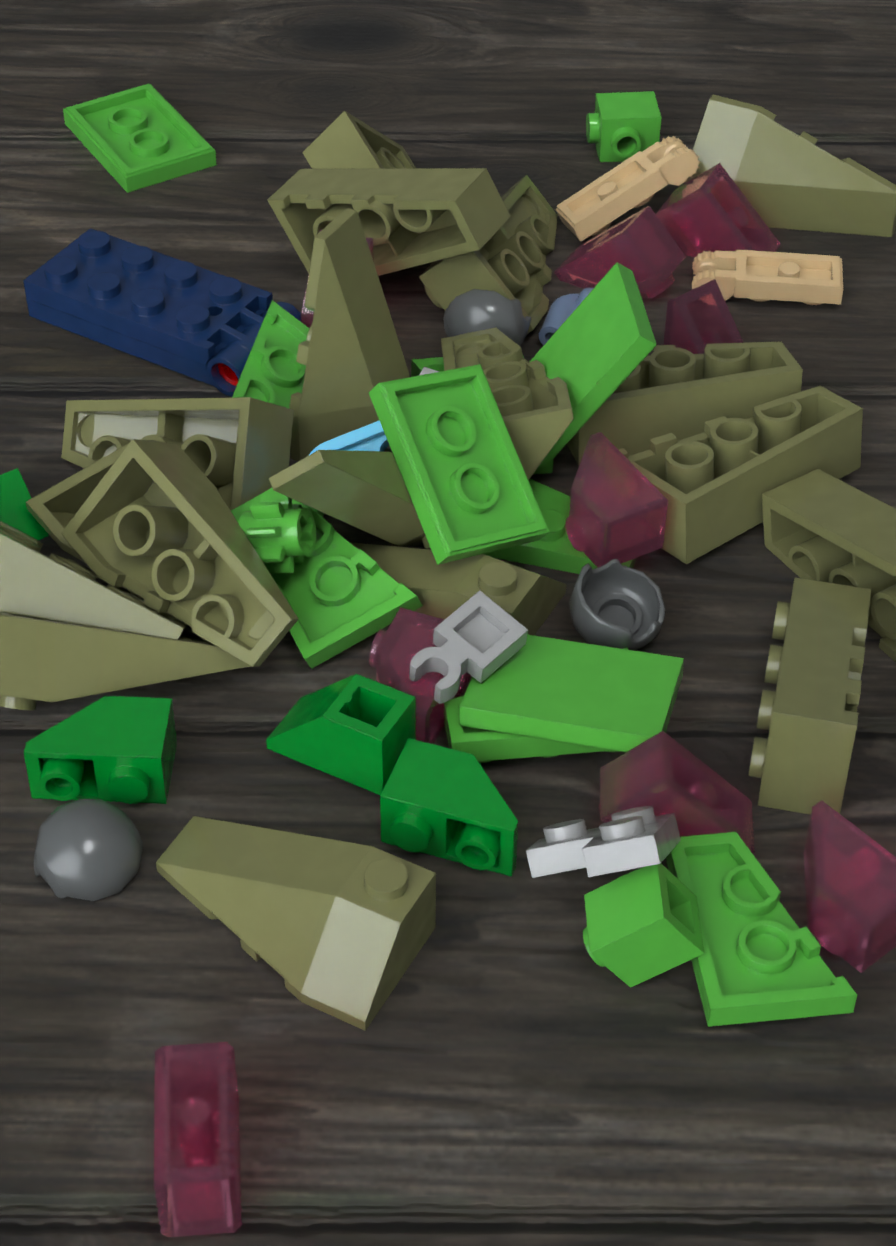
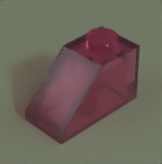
[655,163,781,257]
[554,206,686,298]
[566,432,668,568]
[369,607,471,744]
[599,731,755,854]
[804,800,896,973]

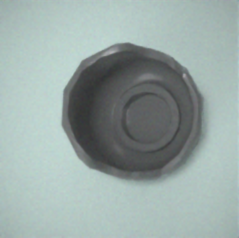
[443,289,531,346]
[569,559,666,650]
[34,799,143,902]

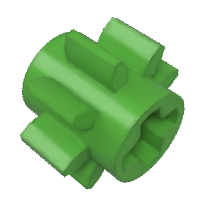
[238,493,316,574]

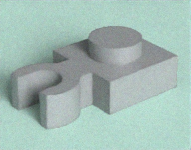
[409,590,528,704]

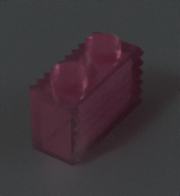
[154,1042,242,1237]

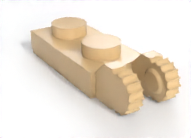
[555,136,700,242]
[692,249,843,305]

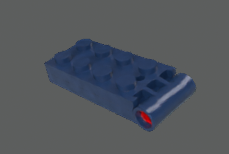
[23,228,306,396]

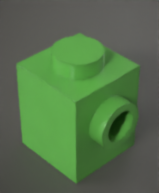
[586,91,661,162]
[583,864,704,988]

